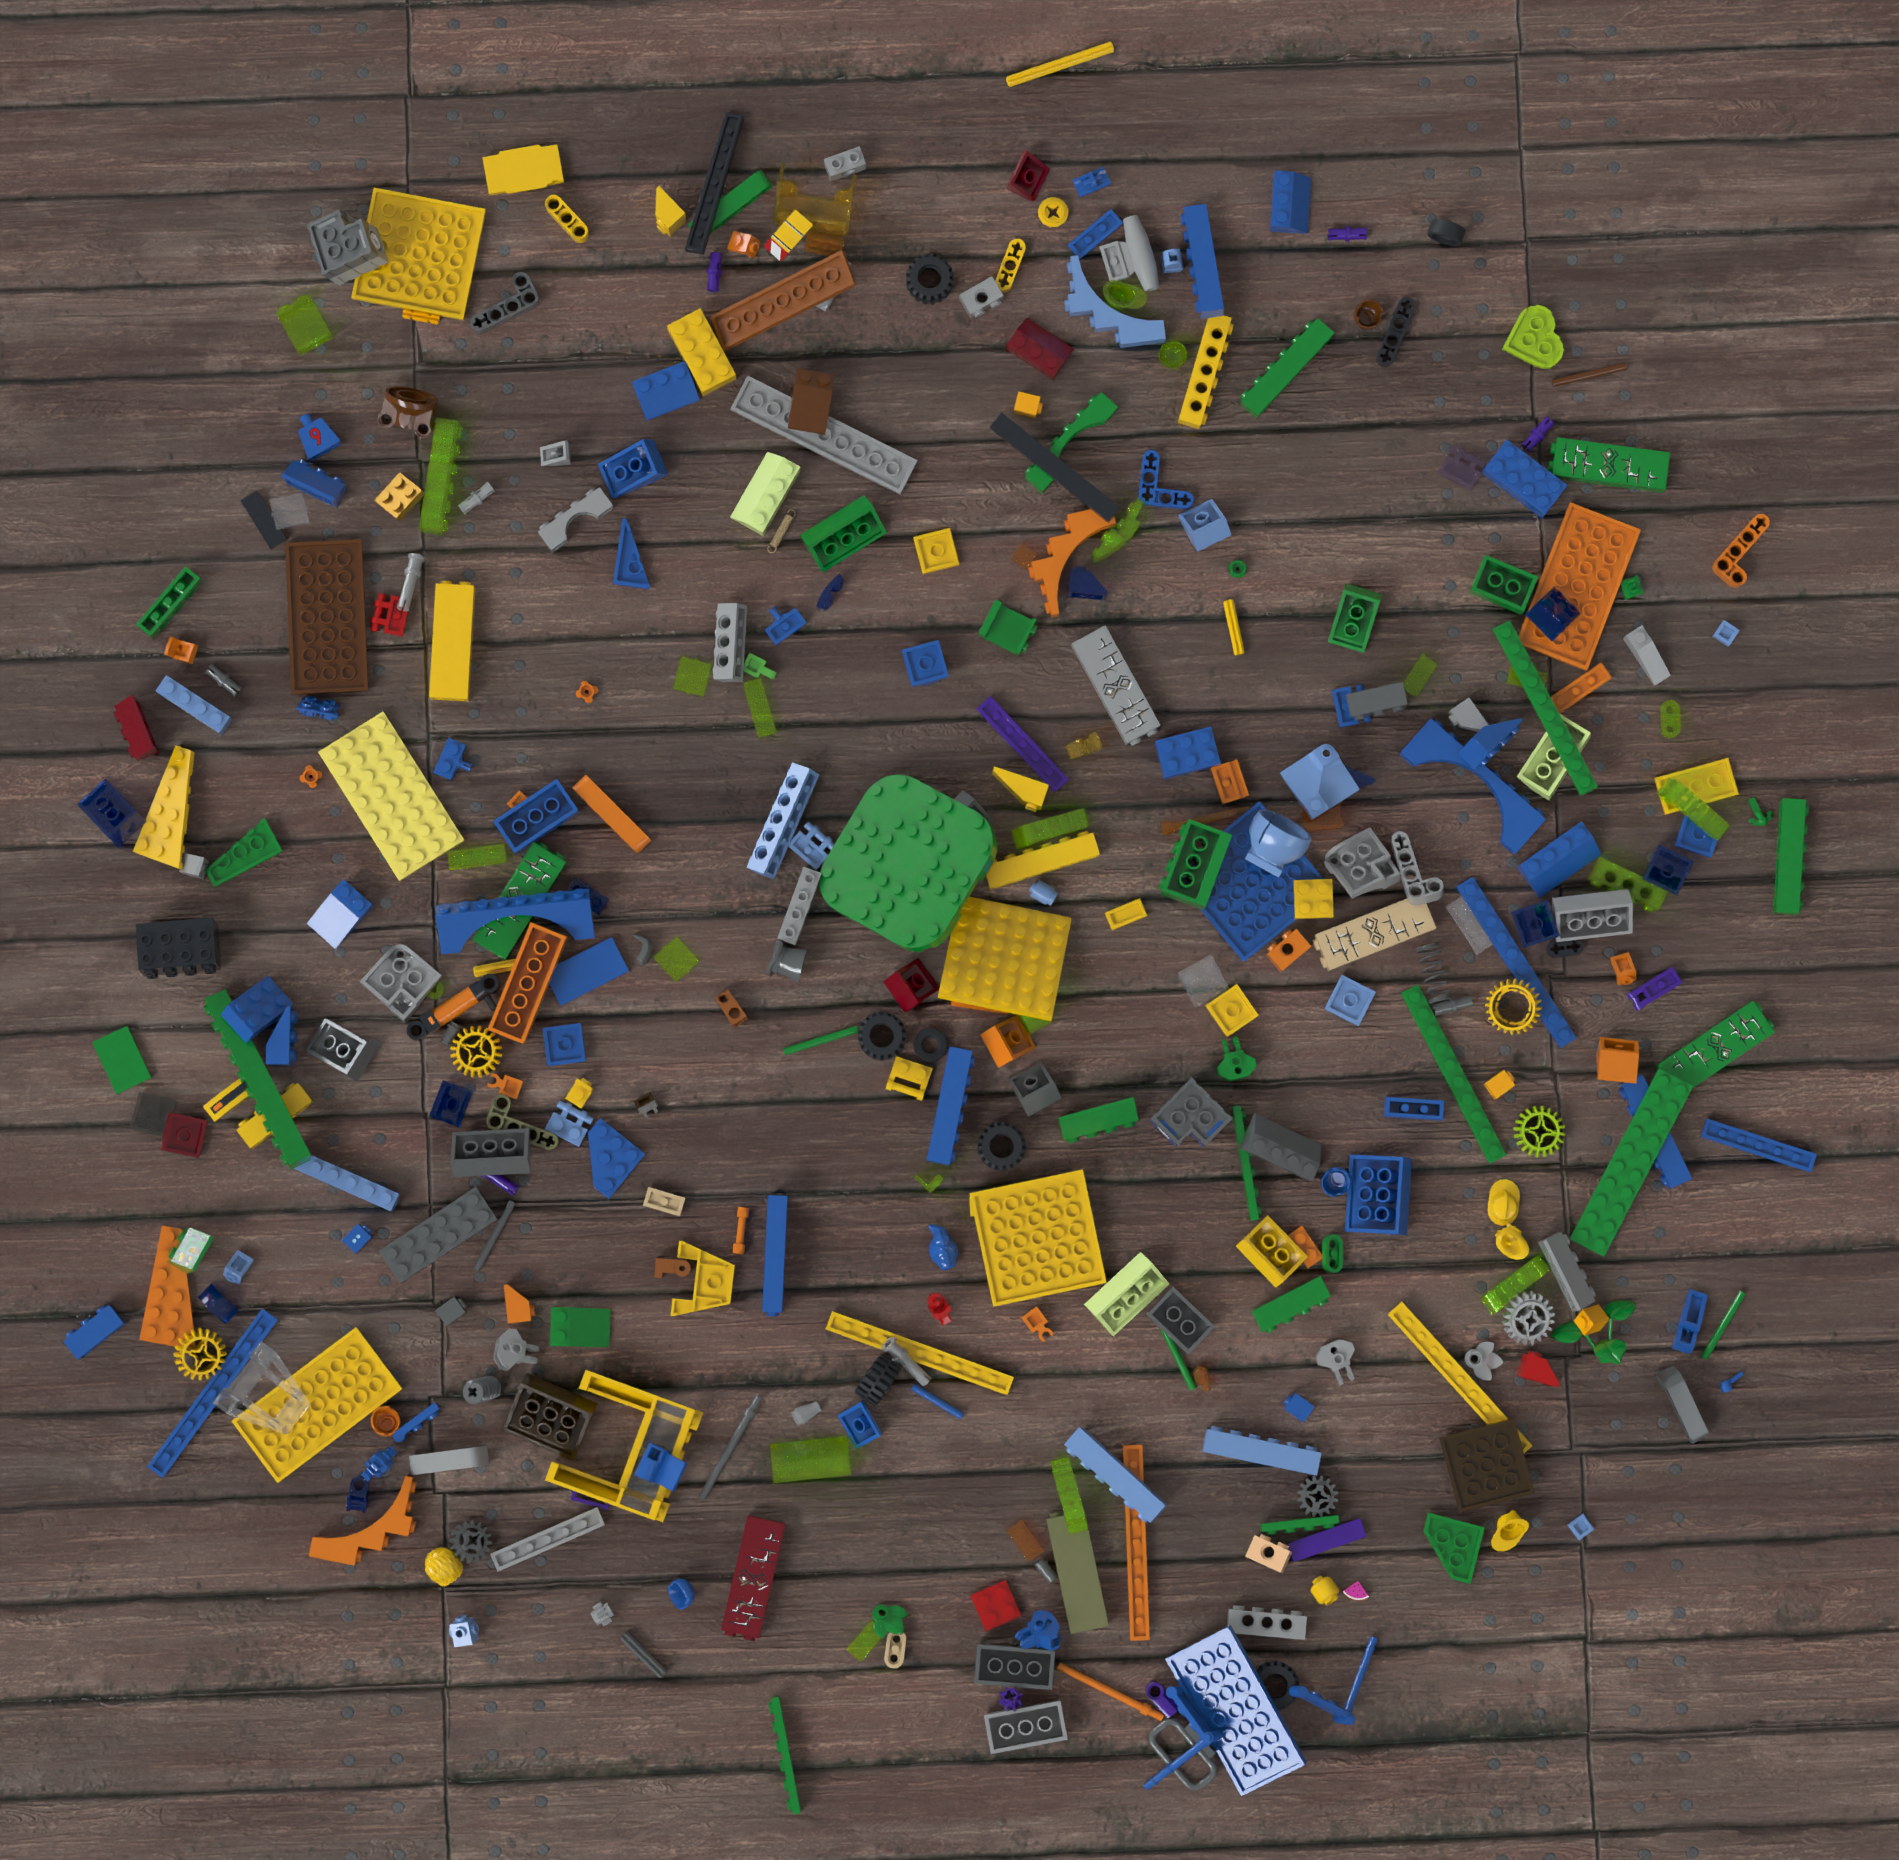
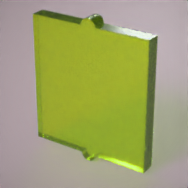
[673,657,712,697]
[653,937,699,982]

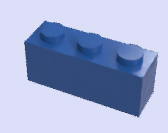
[1383,1097,1444,1121]
[63,1305,126,1360]

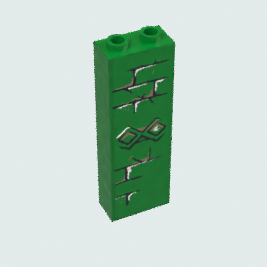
[1548,437,1670,493]
[472,842,567,961]
[1656,1001,1775,1088]

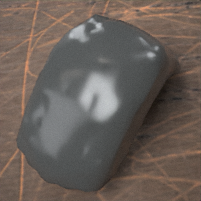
[633,933,653,966]

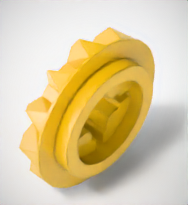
[1038,197,1068,228]

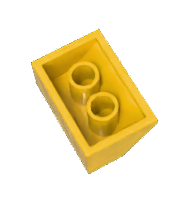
[1236,1215,1308,1288]

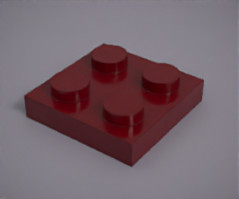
[160,1112,208,1158]

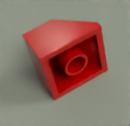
[1517,1351,1560,1387]

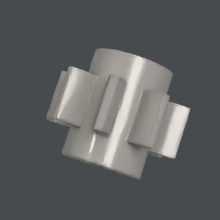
[590,1602,614,1626]

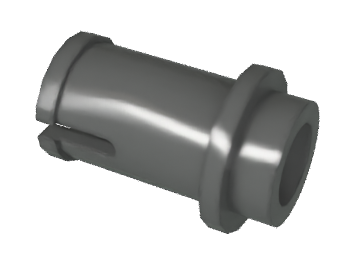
[440,1021,461,1047]
[1034,1558,1058,1583]

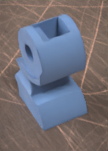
[1160,249,1184,274]

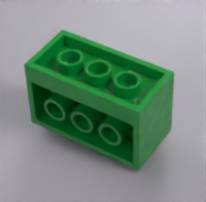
[1158,819,1232,910]

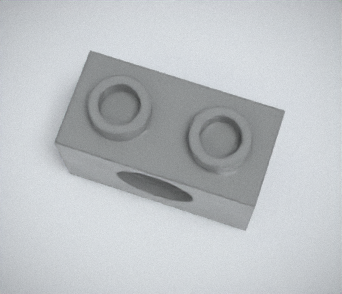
[824,146,866,182]
[959,276,1003,318]

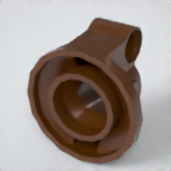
[378,386,438,438]

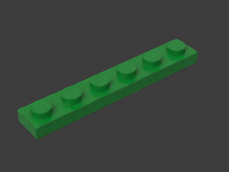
[1231,1105,1262,1221]
[768,1696,801,1815]

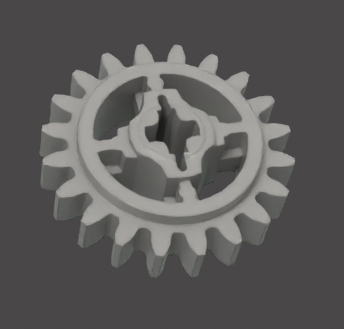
[1501,1291,1555,1345]

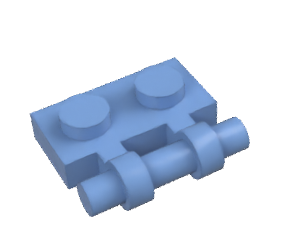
[788,821,835,871]
[545,1100,594,1147]

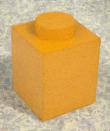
[1013,391,1043,418]
[1483,1070,1515,1100]
[1574,1304,1609,1336]

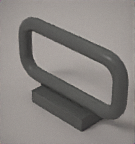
[1148,1718,1217,1791]

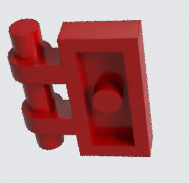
[371,593,408,637]

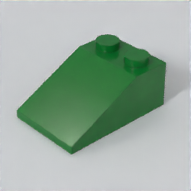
[1328,583,1382,653]
[550,1307,611,1348]

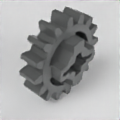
[1296,1475,1338,1517]
[449,1520,492,1563]

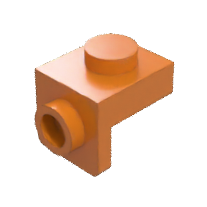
[727,231,760,259]
[164,637,198,664]

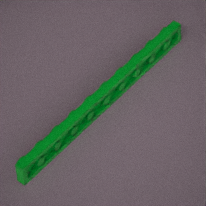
[1493,620,1598,797]
[1400,985,1506,1164]

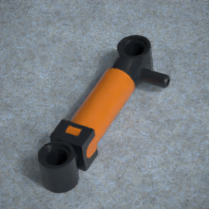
[406,974,500,1041]

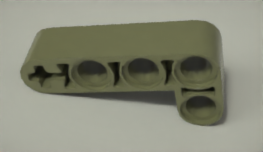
[486,1095,559,1151]

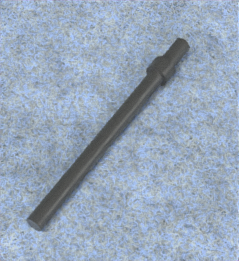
[698,1395,762,1500]

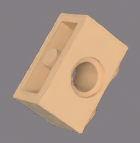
[1245,1534,1292,1573]

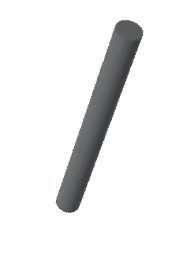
[473,1200,516,1272]

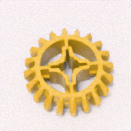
[450,1026,502,1078]
[173,1328,227,1380]

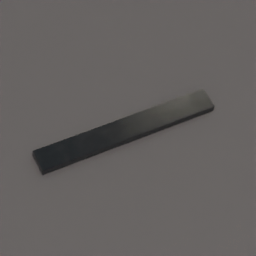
[685,112,745,255]
[990,412,1120,523]

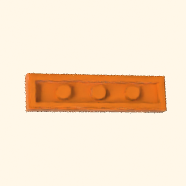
[1551,662,1612,714]

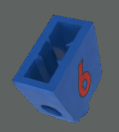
[298,413,342,462]

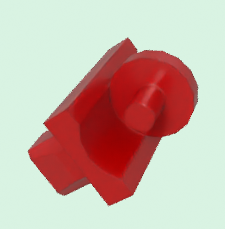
[927,1292,953,1326]

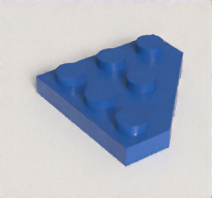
[588,1118,645,1199]

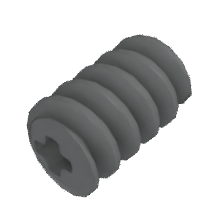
[463,1376,501,1404]

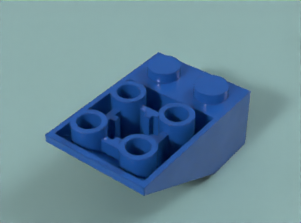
[1458,718,1523,770]
[266,1006,298,1066]

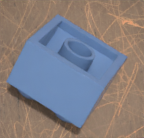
[1178,499,1231,552]

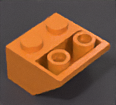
[1596,1037,1639,1083]

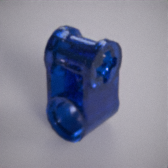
[346,1475,369,1514]

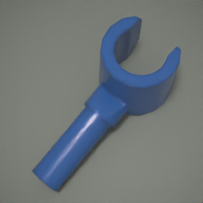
[1720,1371,1744,1393]

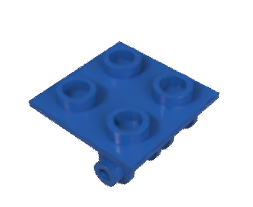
[296,696,341,721]

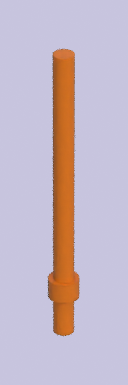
[1057,1662,1164,1721]

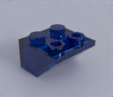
[1525,587,1581,641]

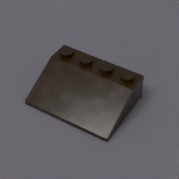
[503,1373,598,1461]

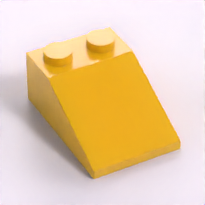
[992,767,1049,812]

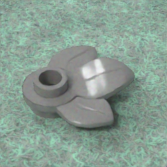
[1464,1342,1503,1381]

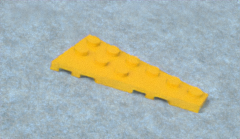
[133,745,195,870]

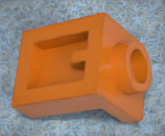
[1610,952,1636,985]

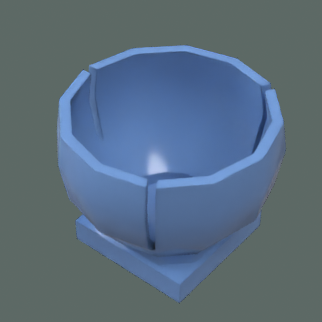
[1245,809,1312,877]

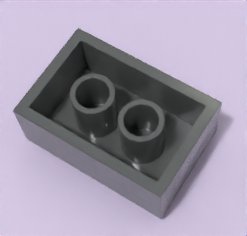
[1146,1287,1215,1355]

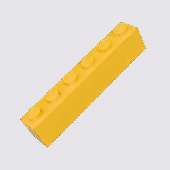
[985,831,1100,890]

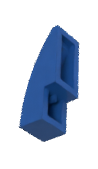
[1672,1289,1708,1354]

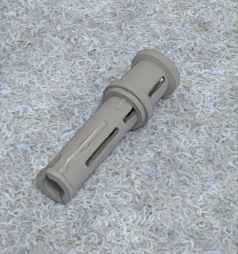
[397,553,425,611]
[882,1337,931,1386]

